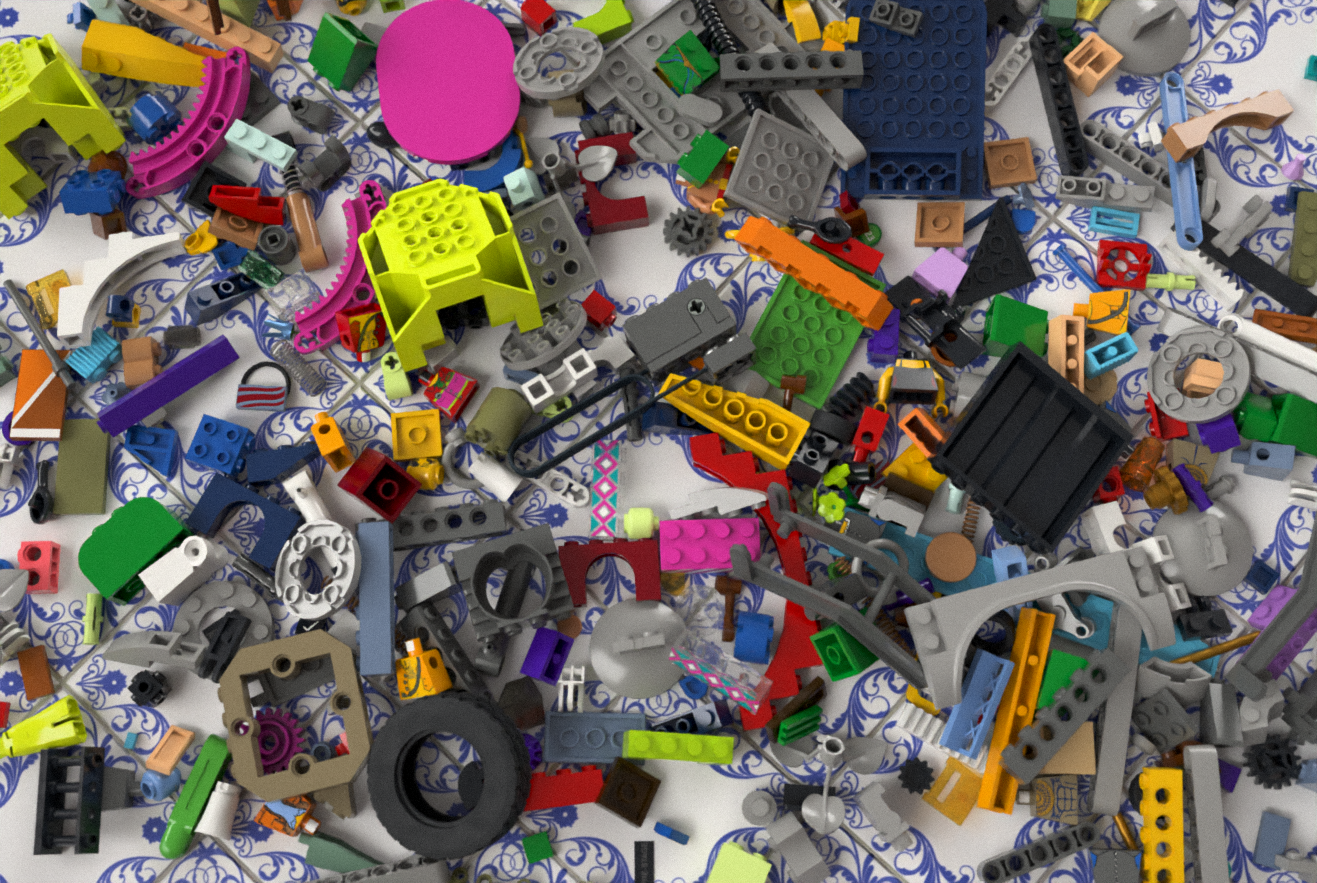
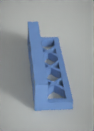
[939,648,1015,760]

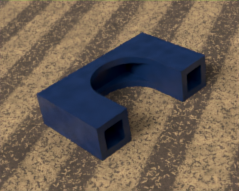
[185,472,306,572]

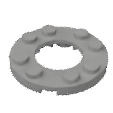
[513,27,605,101]
[1147,327,1251,424]
[275,519,362,621]
[173,581,275,680]

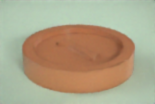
[557,614,582,639]

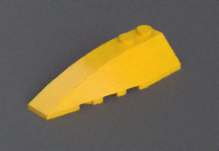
[82,19,206,88]
[658,373,811,470]

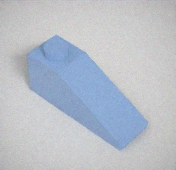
[991,545,1033,628]

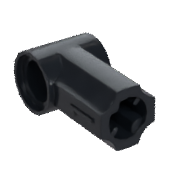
[826,459,877,491]

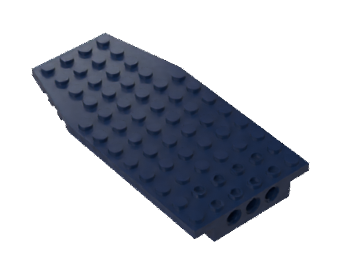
[840,0,987,201]

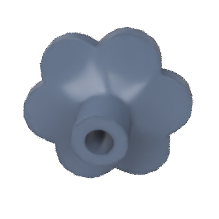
[1012,182,1035,211]
[102,382,131,406]

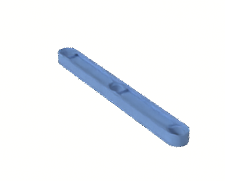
[1159,72,1203,251]

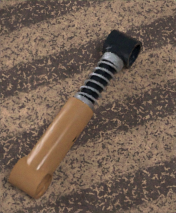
[271,131,329,273]

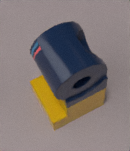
[105,295,141,328]

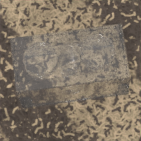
[263,268,322,322]

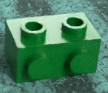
[676,130,729,189]
[1232,392,1278,442]

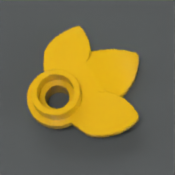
[184,220,220,256]

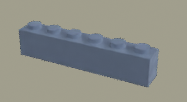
[355,521,396,677]

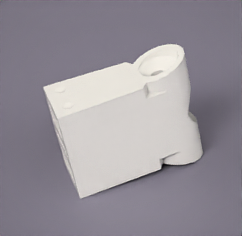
[139,536,229,606]

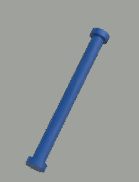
[1052,244,1141,336]

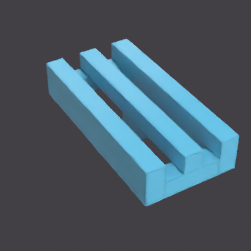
[1088,206,1140,239]

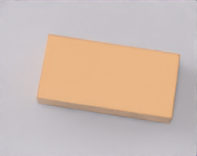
[146,725,195,776]

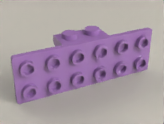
[1236,584,1317,681]

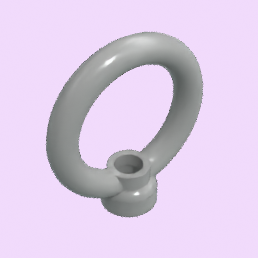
[442,427,500,489]
[851,539,909,605]

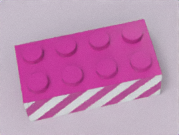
[660,518,761,575]

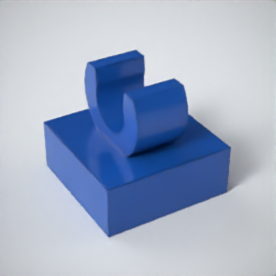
[67,2,96,32]

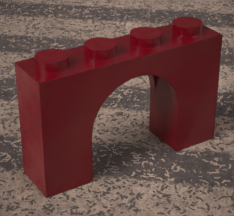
[574,132,649,235]
[558,538,661,608]

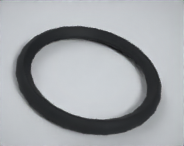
[241,362,291,397]

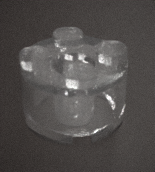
[675,585,725,638]

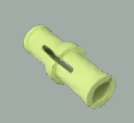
[1146,272,1196,291]
[82,593,103,645]

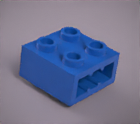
[59,169,126,216]
[185,414,255,478]

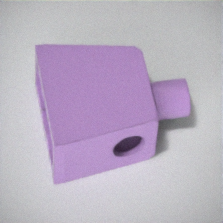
[911,247,968,304]

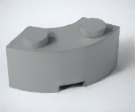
[697,365,770,399]
[1135,656,1212,705]
[1239,679,1284,748]
[766,811,831,883]

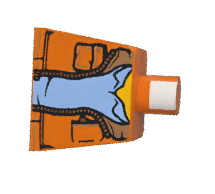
[254,795,322,837]

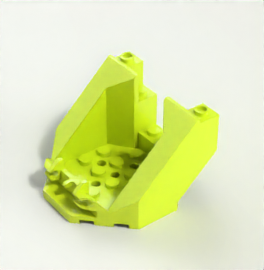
[0,33,126,220]
[357,179,544,373]

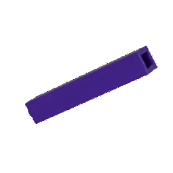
[97,335,240,438]

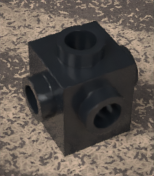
[127,670,173,708]

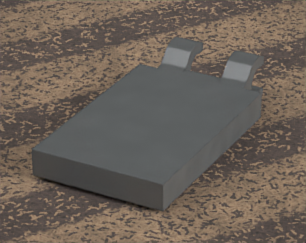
[247,629,335,708]

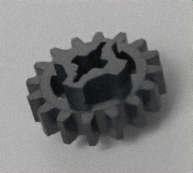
[1242,733,1302,790]

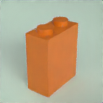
[897,408,946,458]

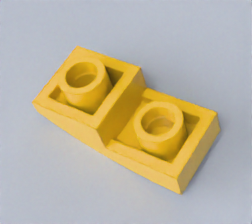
[783,0,821,43]
[822,17,860,45]

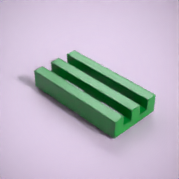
[777,705,823,747]

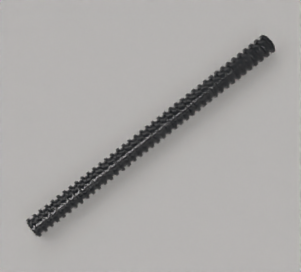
[690,0,771,119]

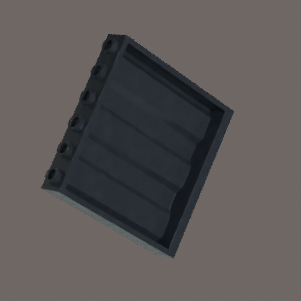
[926,341,1134,555]

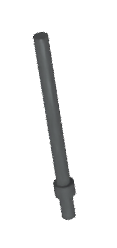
[3,279,76,390]

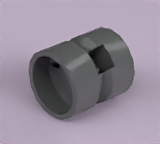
[258,225,296,266]

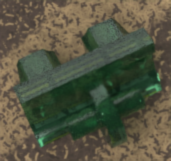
[237,249,285,293]

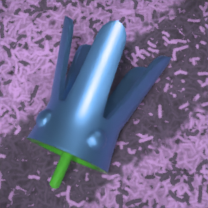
[262,313,299,341]

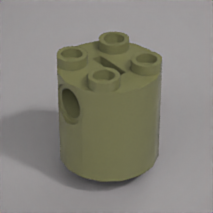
[464,387,533,458]

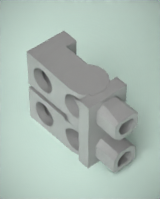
[858,485,926,537]
[852,782,914,852]

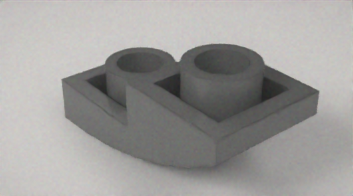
[869,0,924,38]

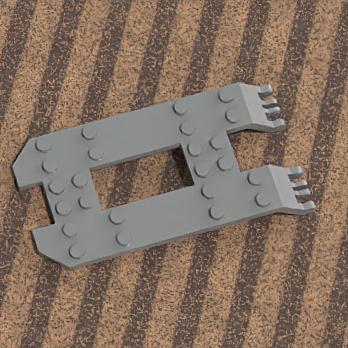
[584,0,849,164]

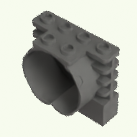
[451,523,575,644]

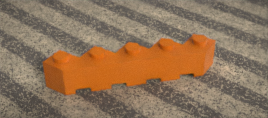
[734,216,894,331]

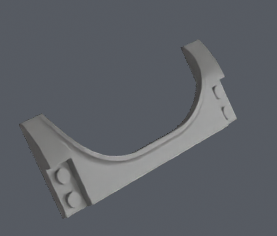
[904,546,1176,710]

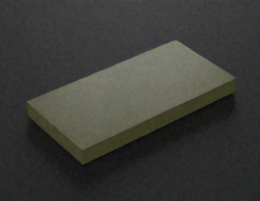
[53,419,111,516]

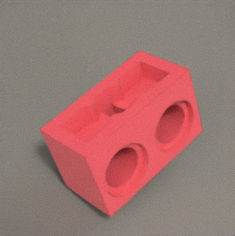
[17,541,61,594]

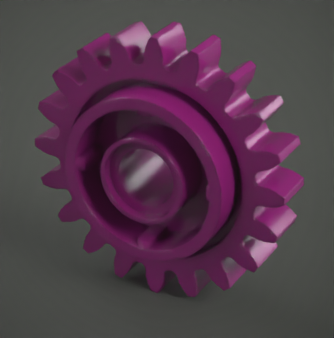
[240,707,307,776]

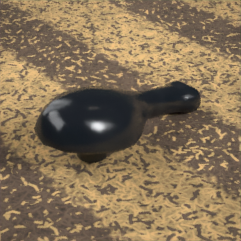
[366,122,400,149]
[787,215,852,244]
[28,460,54,525]

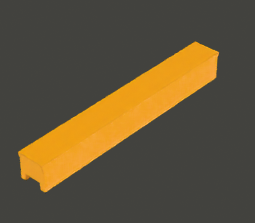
[977,607,1056,815]

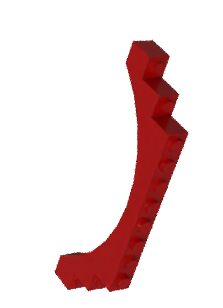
[689,432,824,732]

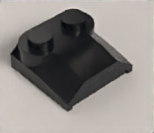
[181,161,247,218]

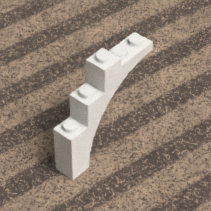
[57,232,187,349]

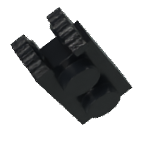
[198,611,252,684]

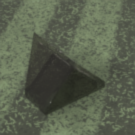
[496,676,545,732]

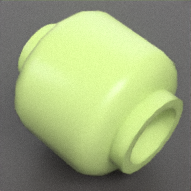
[624,507,659,539]

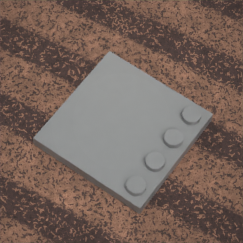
[723,108,834,233]

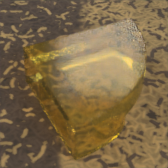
[660,572,685,598]

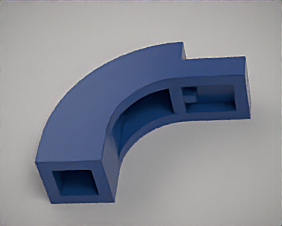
[464,128,523,192]

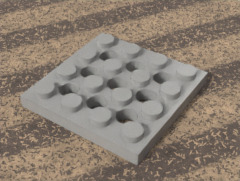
[509,192,603,310]

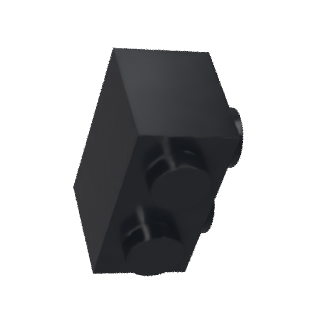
[789,430,839,489]

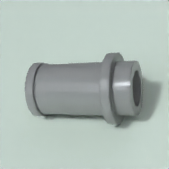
[1203,476,1236,500]

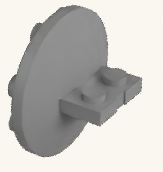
[1098,0,1191,77]
[500,298,587,376]
[1152,499,1253,597]
[589,598,690,699]

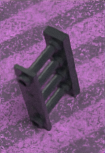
[33,747,105,855]

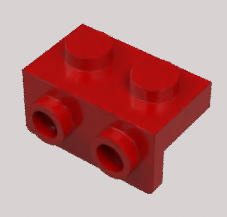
[1144,388,1190,442]

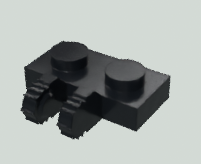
[1175,595,1233,642]

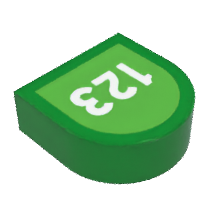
[856,223,882,248]

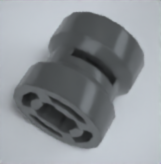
[579,113,609,140]

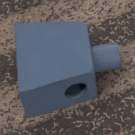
[1231,442,1295,481]

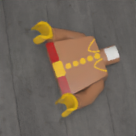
[675,146,740,217]

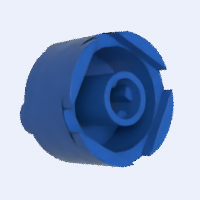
[126,91,184,146]
[733,610,774,665]

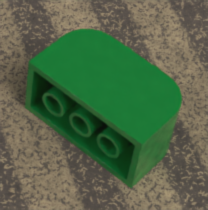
[78,497,198,606]

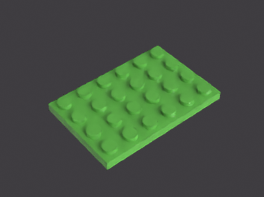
[748,239,886,410]

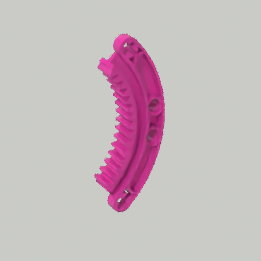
[126,47,251,199]
[294,180,387,355]

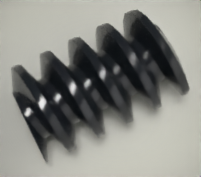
[823,372,876,421]

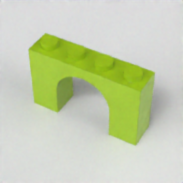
[573,0,634,45]
[622,730,734,766]

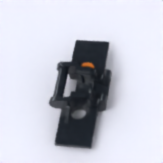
[885,275,986,370]

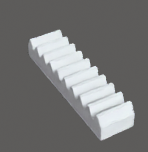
[1157,231,1244,311]
[895,702,989,776]

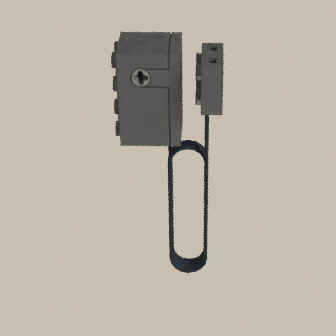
[507,278,756,478]

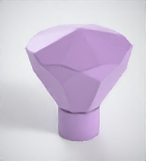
[1281,154,1306,180]

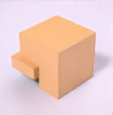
[1063,32,1123,98]
[1181,358,1224,399]

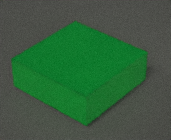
[522,831,554,864]

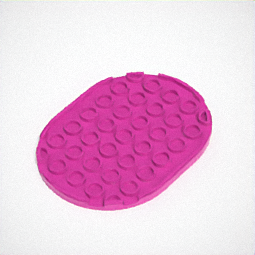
[376,0,521,165]

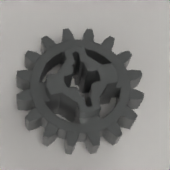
[663,206,714,258]

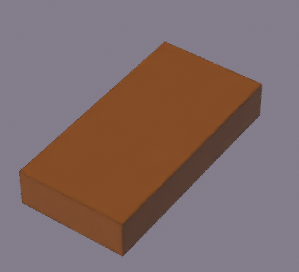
[17,645,55,701]

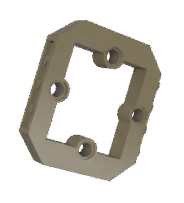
[217,629,374,803]

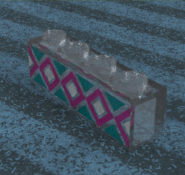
[588,440,627,541]
[669,628,773,715]

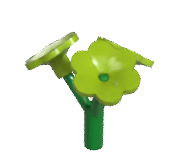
[812,464,870,524]

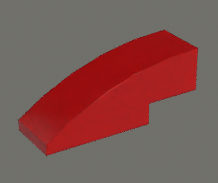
[209,185,286,226]

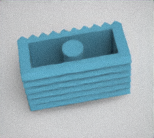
[66,326,123,384]
[1084,332,1138,380]

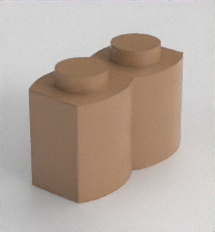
[122,336,163,390]

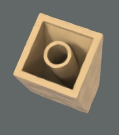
[1025,721,1096,775]

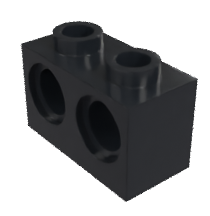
[438,296,489,330]

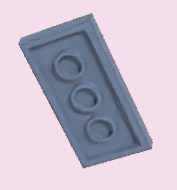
[543,711,646,765]

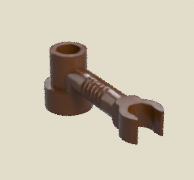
[780,374,807,412]
[715,575,742,642]

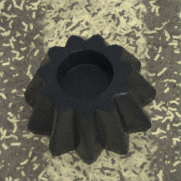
[897,757,935,795]

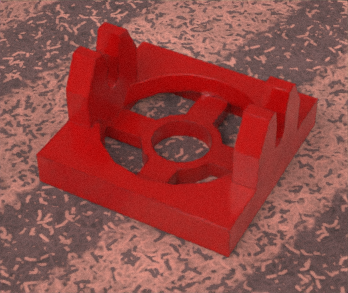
[1096,239,1152,291]

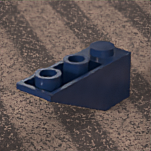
[185,269,263,326]
[642,401,715,436]
[246,441,321,487]
[649,699,734,735]

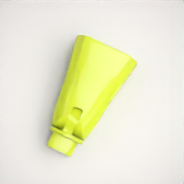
[0,695,87,759]

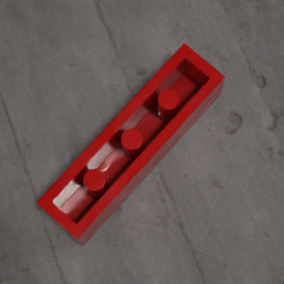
[523,765,604,812]

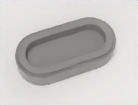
[677,94,722,127]
[1198,177,1217,222]

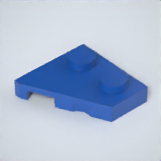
[124,425,179,477]

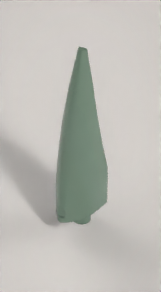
[298,831,385,873]

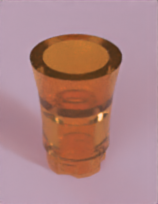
[1119,436,1165,492]

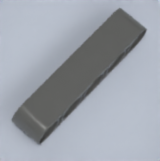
[977,822,1101,883]

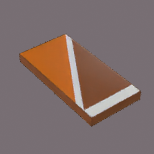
[9,349,73,441]

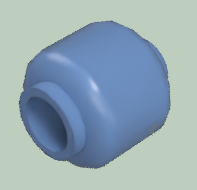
[140,767,181,801]

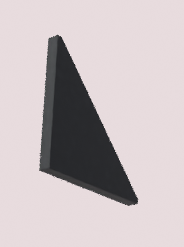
[951,197,1037,311]

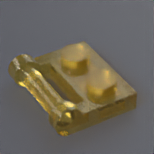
[26,269,72,330]
[921,756,983,826]

